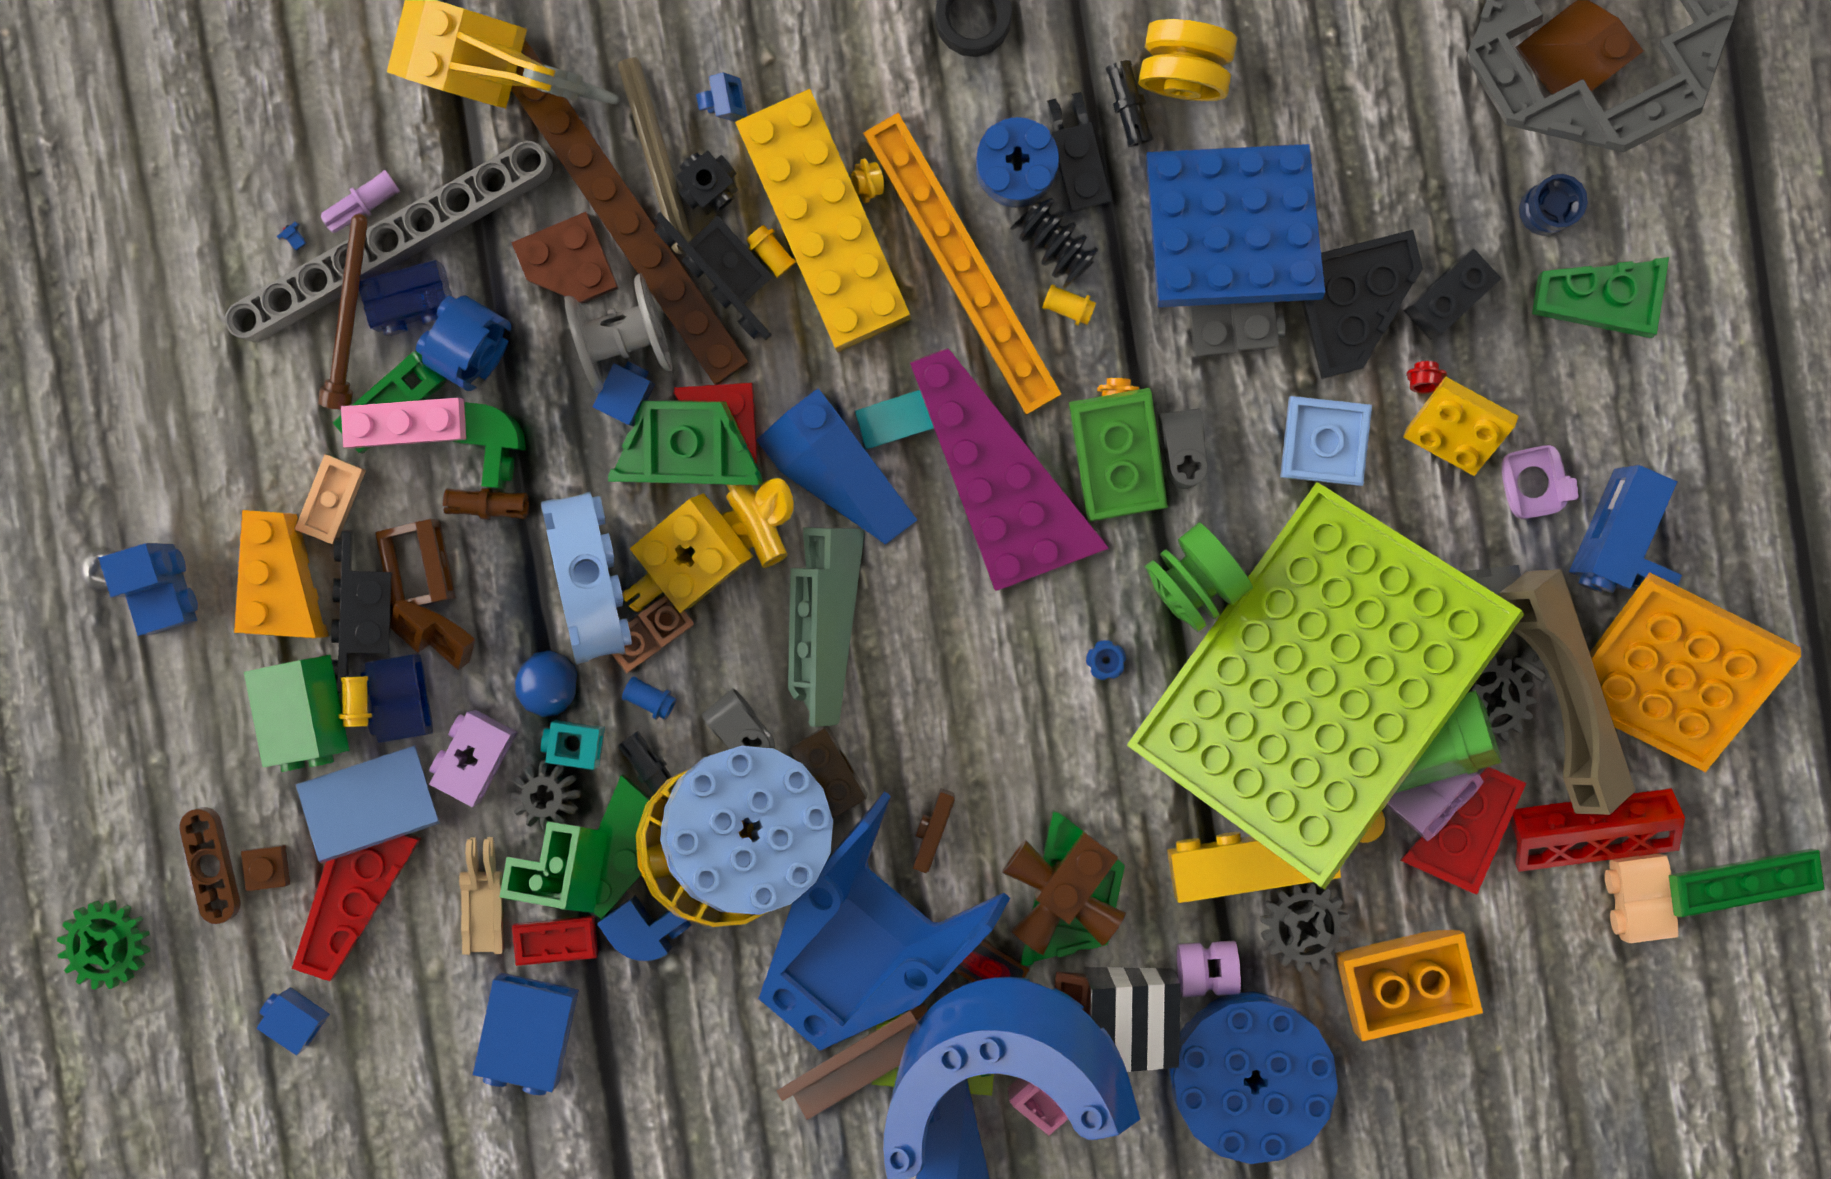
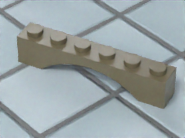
[1500,569,1636,815]

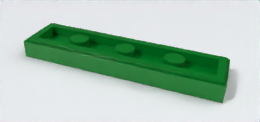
[1669,849,1825,917]

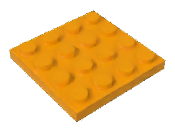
[1589,573,1801,772]

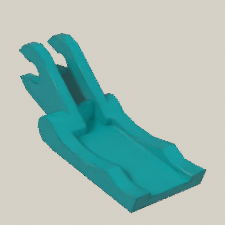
[854,390,934,450]

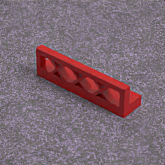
[1510,788,1685,872]

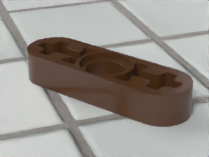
[179,807,241,924]

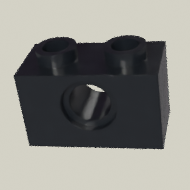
[1403,248,1502,340]

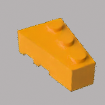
[234,510,329,638]

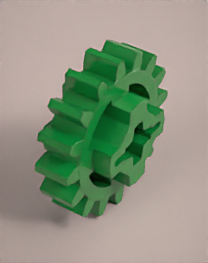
[57,900,150,990]

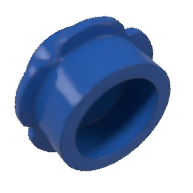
[1086,640,1126,680]

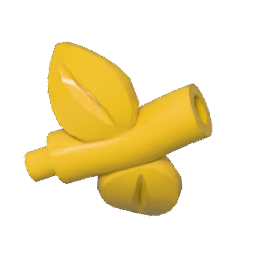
[721,478,794,568]

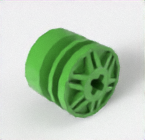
[1144,522,1253,632]

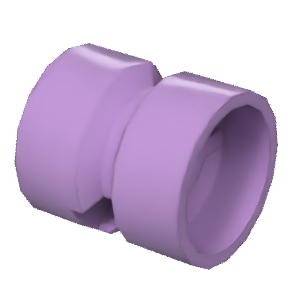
[1177,941,1241,997]

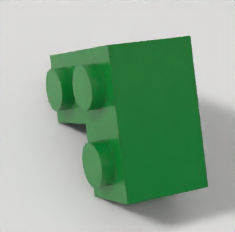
[499,821,609,913]

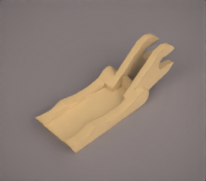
[459,837,504,955]

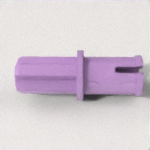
[321,170,401,233]

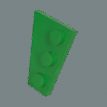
[594,774,651,919]

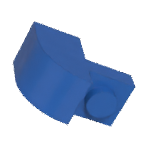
[597,895,692,961]

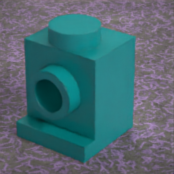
[541,720,605,770]

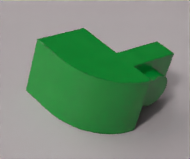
[453,402,526,489]

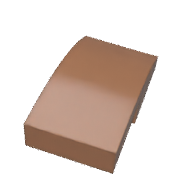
[612,595,694,674]

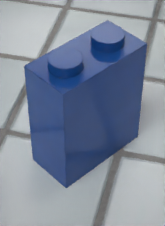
[473,973,579,1095]

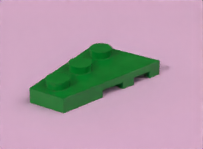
[1532,257,1669,339]

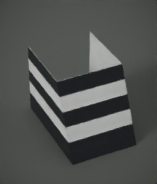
[1083,967,1180,1072]

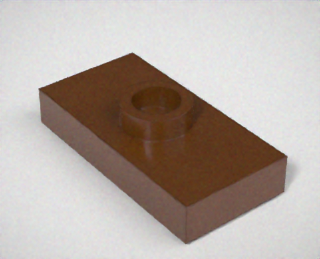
[913,788,955,873]

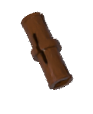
[443,488,529,520]

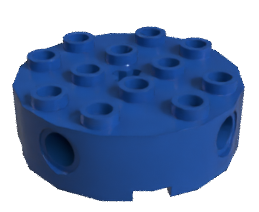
[1169,991,1338,1164]

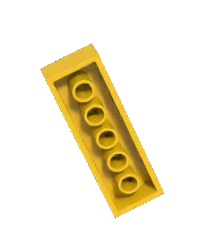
[735,89,911,352]

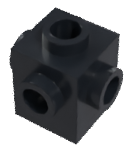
[676,150,738,215]

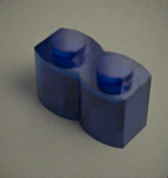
[361,654,433,743]

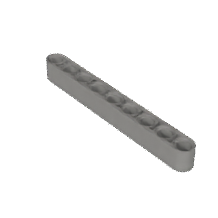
[225,141,553,342]

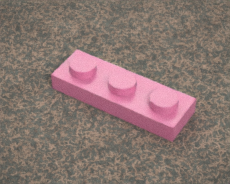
[341,398,466,448]

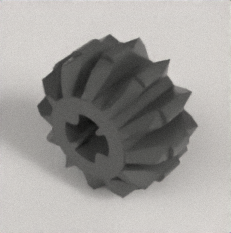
[510,760,581,830]

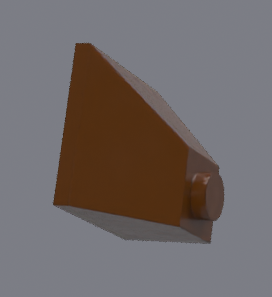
[1515,0,1644,95]

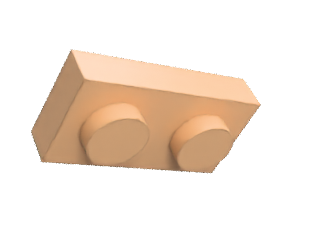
[295,454,366,545]

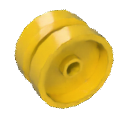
[1138,19,1237,101]

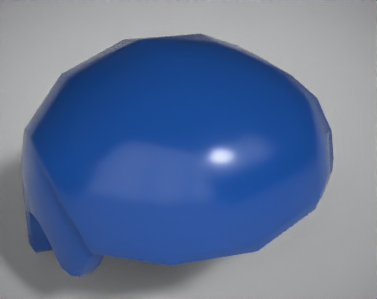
[515,650,577,717]

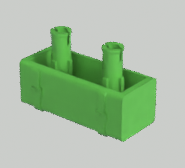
[1394,690,1502,794]

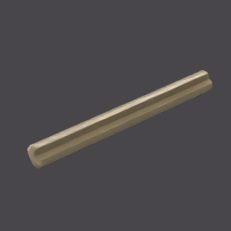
[618,57,693,254]

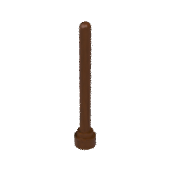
[318,213,368,410]

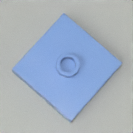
[1280,396,1372,486]

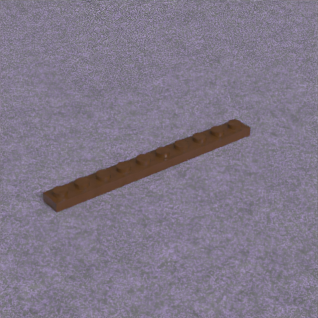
[511,39,749,385]

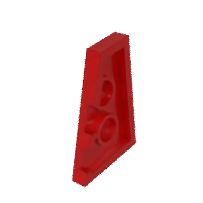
[1400,767,1527,895]

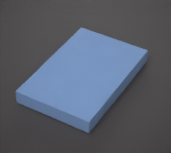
[296,746,440,863]

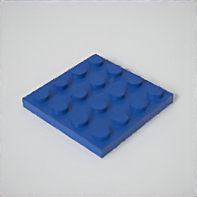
[1146,144,1325,307]

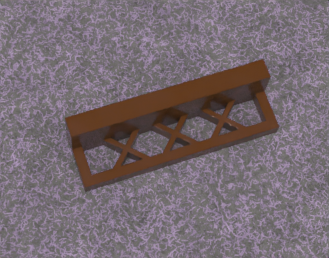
[776,1003,928,1120]

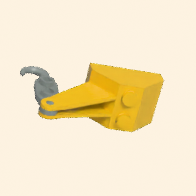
[387,0,620,109]

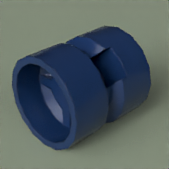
[1519,174,1588,236]

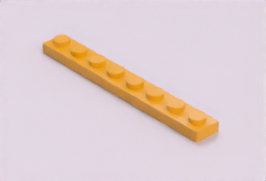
[863,113,1061,415]

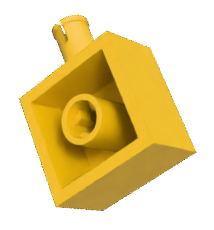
[622,493,754,613]

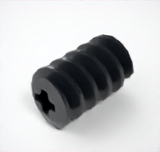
[1010,198,1098,289]

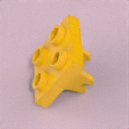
[1403,377,1519,476]

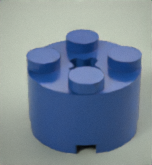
[976,117,1059,208]
[416,295,511,391]

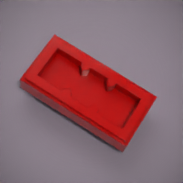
[512,916,598,966]

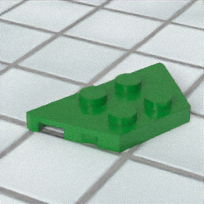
[608,400,763,485]
[1020,810,1125,966]

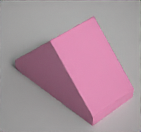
[1008,1078,1068,1136]

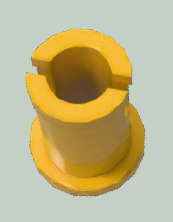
[746,225,796,278]
[1042,284,1097,326]
[338,676,372,727]

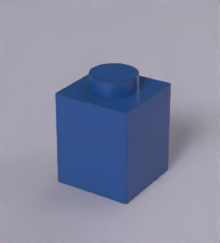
[592,361,655,427]
[256,987,330,1056]

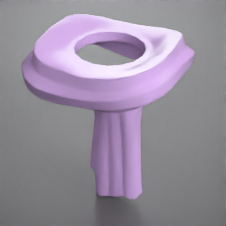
[1502,445,1579,519]

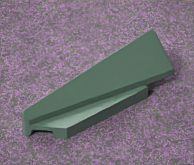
[788,527,864,727]

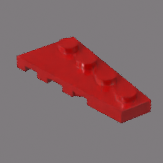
[291,834,421,981]

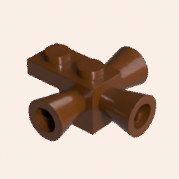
[1002,832,1126,955]

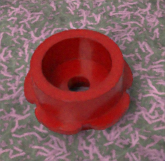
[1406,361,1447,394]

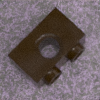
[790,726,868,818]

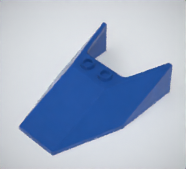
[758,791,1010,1051]

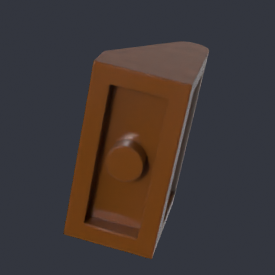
[375,519,456,611]

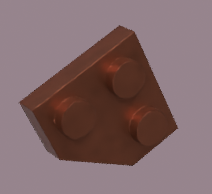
[511,212,619,304]

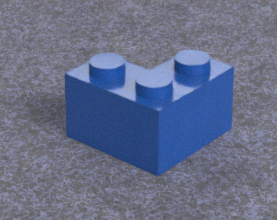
[98,543,198,636]

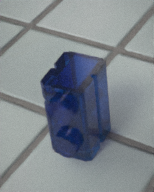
[359,260,453,336]

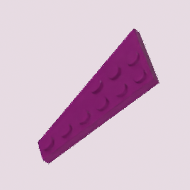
[909,348,1109,591]

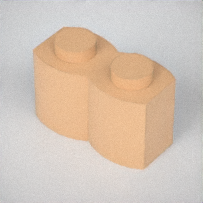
[1605,853,1678,943]

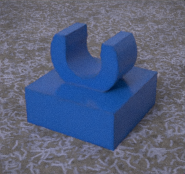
[696,72,747,122]

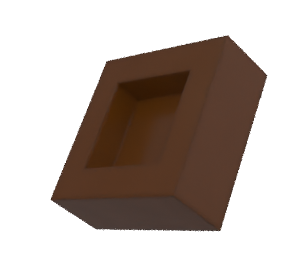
[241,844,290,891]

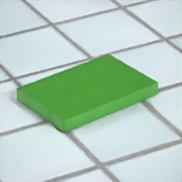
[1068,388,1168,522]

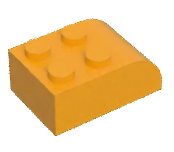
[1335,930,1483,1042]

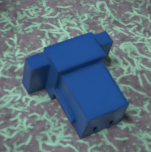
[276,221,306,251]

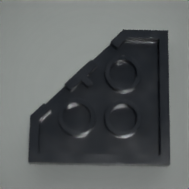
[1302,229,1423,379]

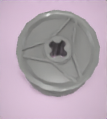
[564,273,672,394]

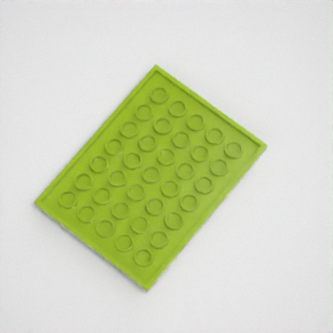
[1127,482,1524,890]

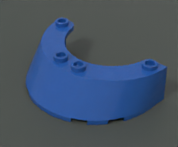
[883,977,1141,1179]

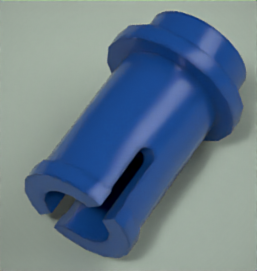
[622,676,677,720]

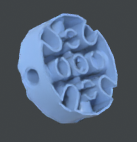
[541,492,632,664]
[660,746,833,915]

